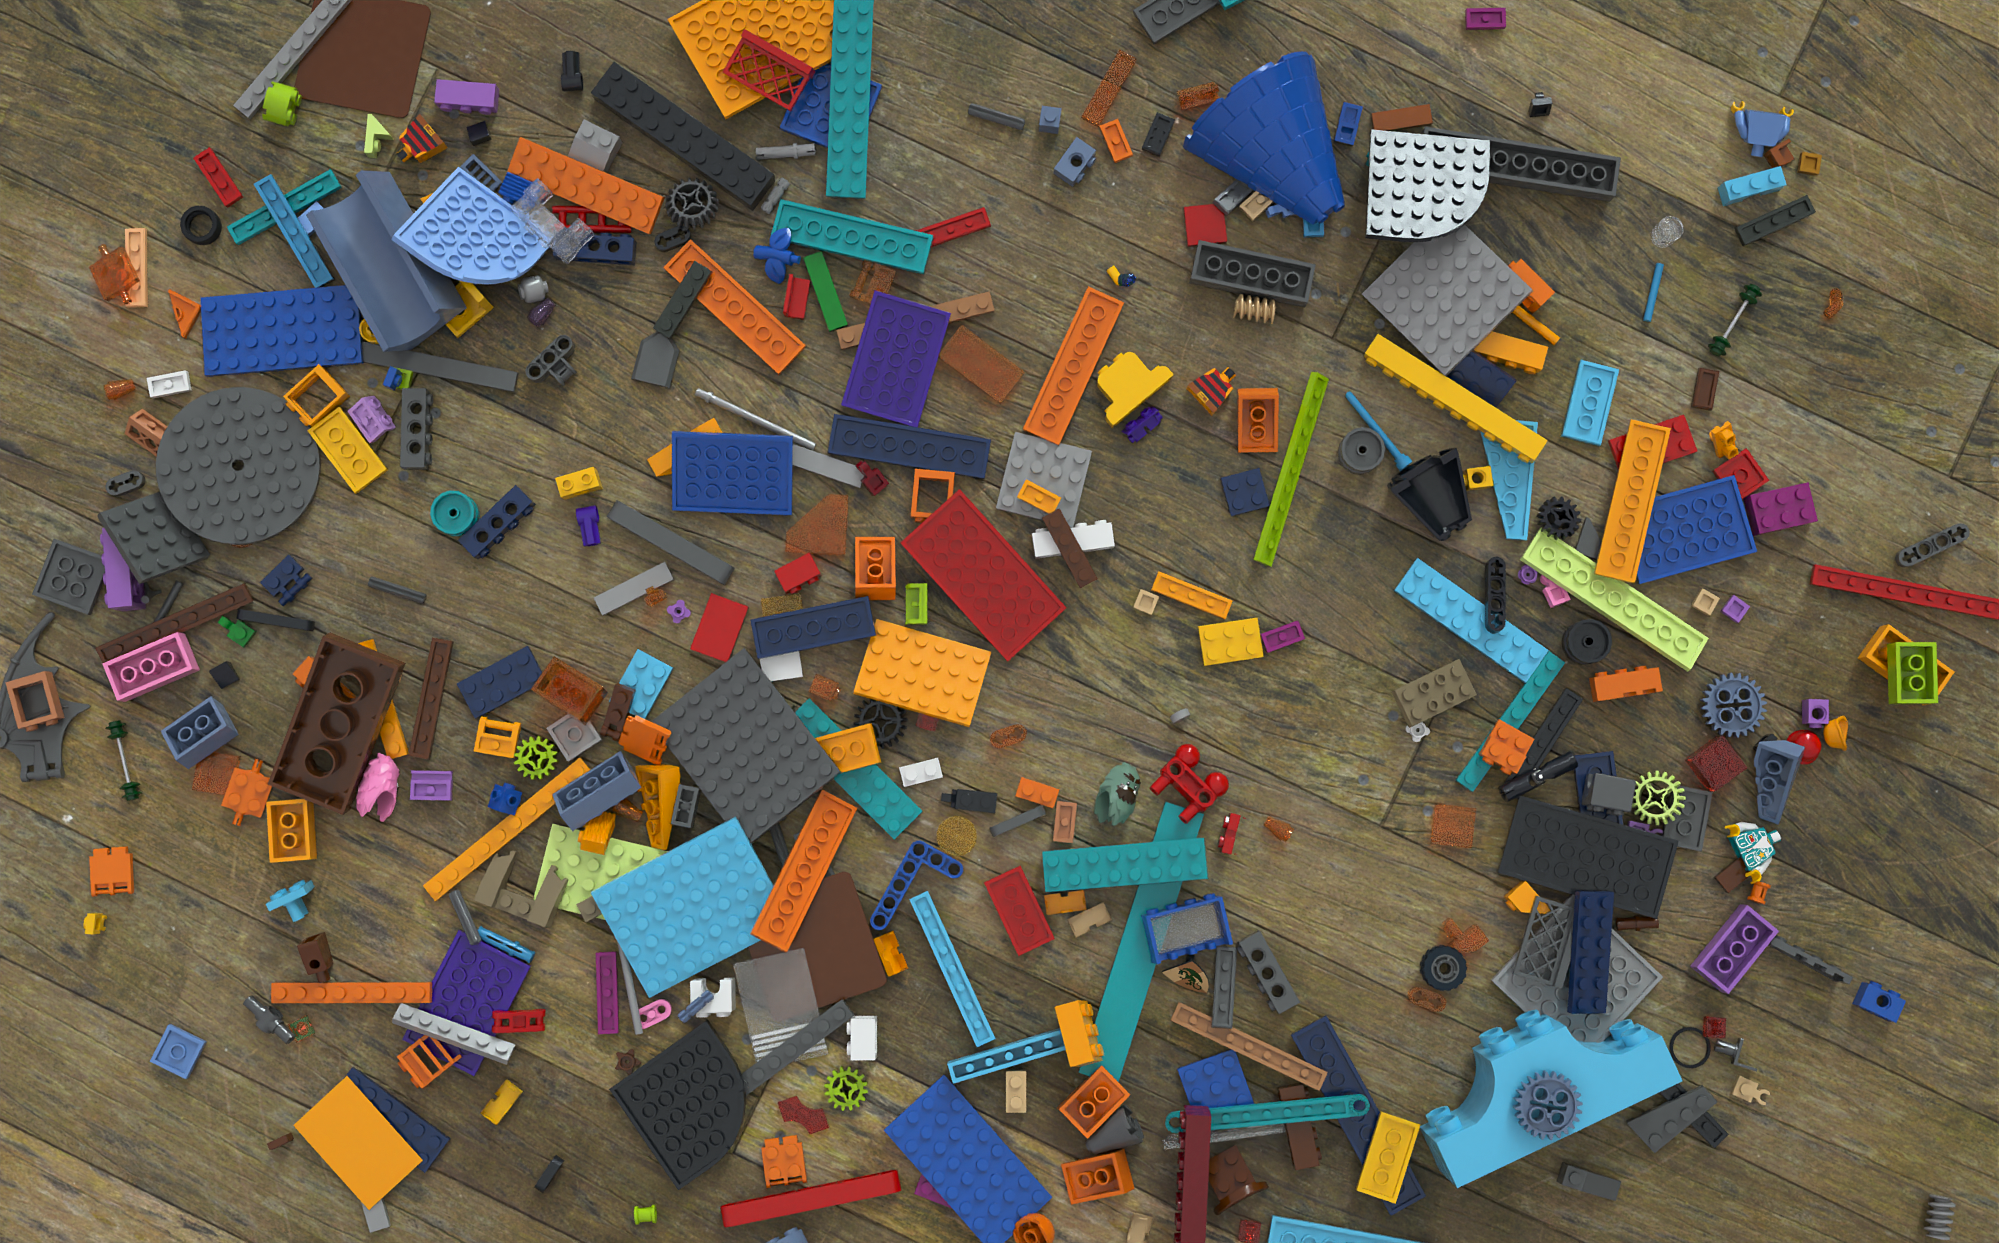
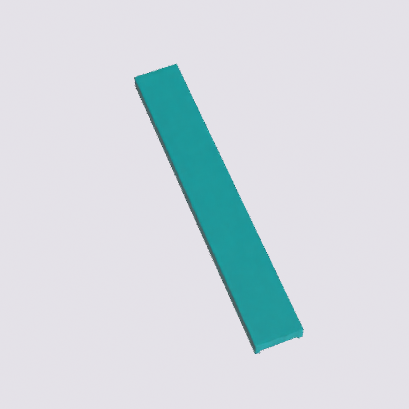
[1078,802,1204,1082]

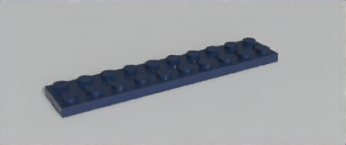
[1290,1015,1426,1216]

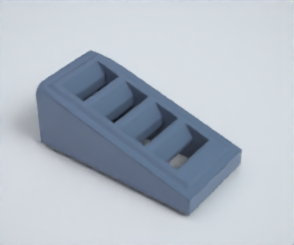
[459,154,502,191]

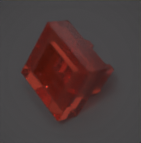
[1703,1016,1726,1039]
[1238,1220,1261,1243]

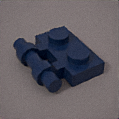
[260,554,313,606]

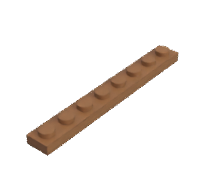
[836,291,995,350]
[1170,1002,1328,1091]

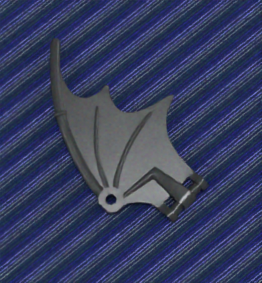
[0,612,91,782]

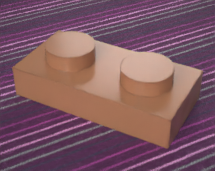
[1053,801,1077,843]

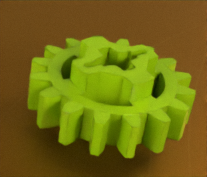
[514,736,559,780]
[824,1066,868,1111]

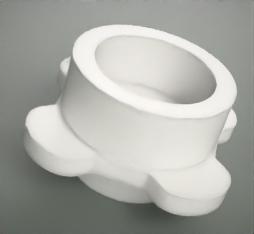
[1406,722,1430,742]

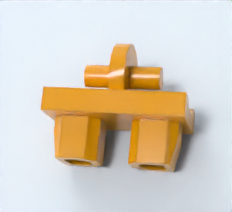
[1709,421,1739,459]

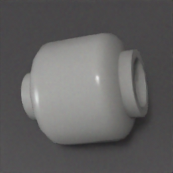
[518,275,549,303]

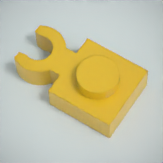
[83,913,107,935]

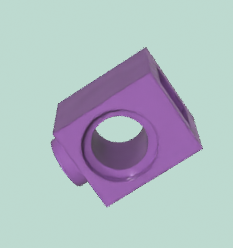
[1802,699,1829,728]

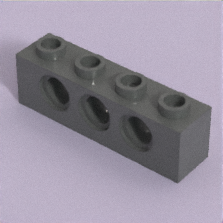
[400,388,433,470]
[1237,930,1300,1014]

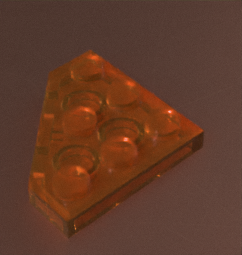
[785,494,849,555]

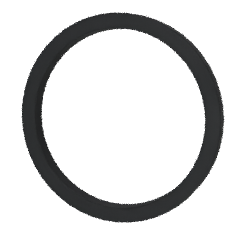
[1669,1027,1711,1068]

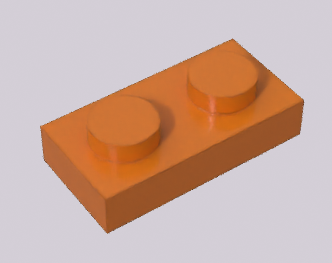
[1099,119,1133,164]
[1015,777,1060,808]

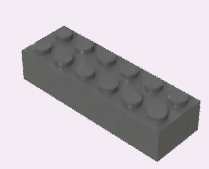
[1189,240,1316,308]

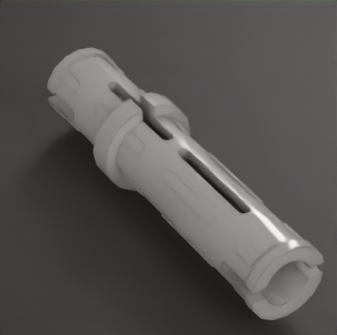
[756,143,816,160]

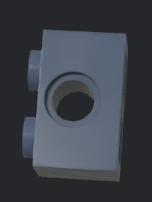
[1053,137,1096,187]

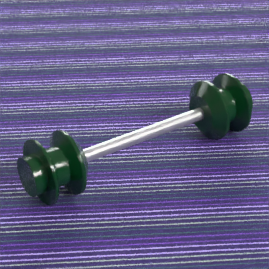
[1708,284,1762,357]
[105,720,142,801]

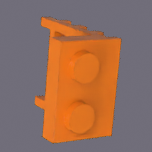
[397,1035,462,1089]

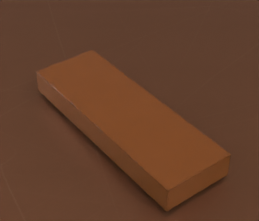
[1371,104,1433,131]

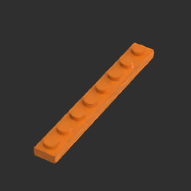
[271,982,432,1003]

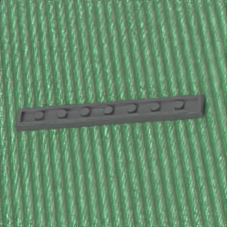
[362,342,519,393]

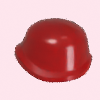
[1786,730,1821,765]

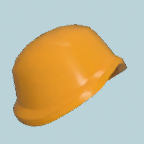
[1823,716,1848,751]

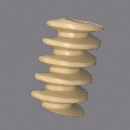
[1233,294,1276,324]

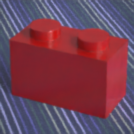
[774,552,822,595]

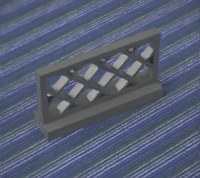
[1512,896,1574,989]

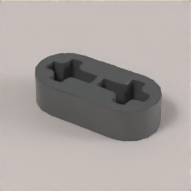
[105,470,145,497]

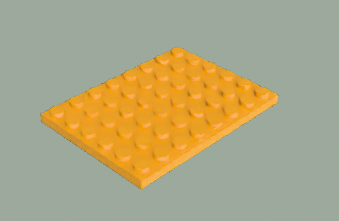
[668,0,834,120]

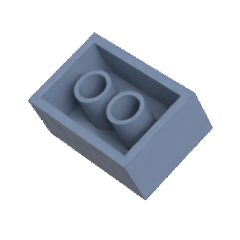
[161,696,239,769]

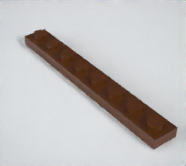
[95,583,254,663]

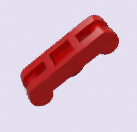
[492,1009,546,1033]

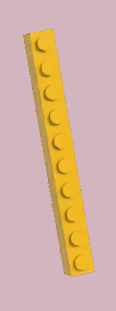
[1364,334,1548,463]

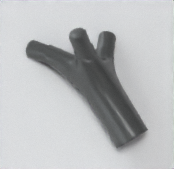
[141,582,162,604]

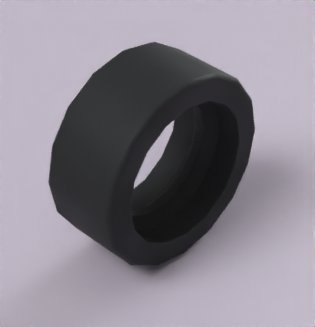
[180,205,222,245]

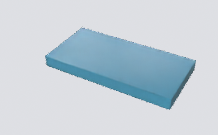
[1561,360,1619,446]

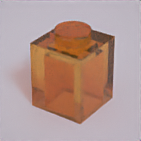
[808,674,841,702]

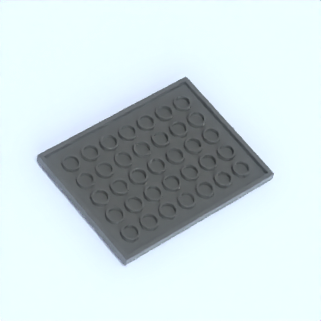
[651,648,842,844]

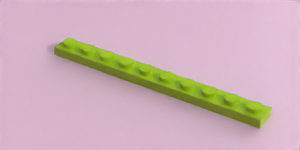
[1254,372,1329,567]

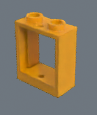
[283,364,350,427]

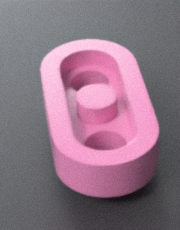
[639,999,672,1029]

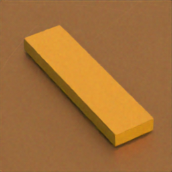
[1151,572,1233,620]

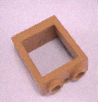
[5,671,64,732]

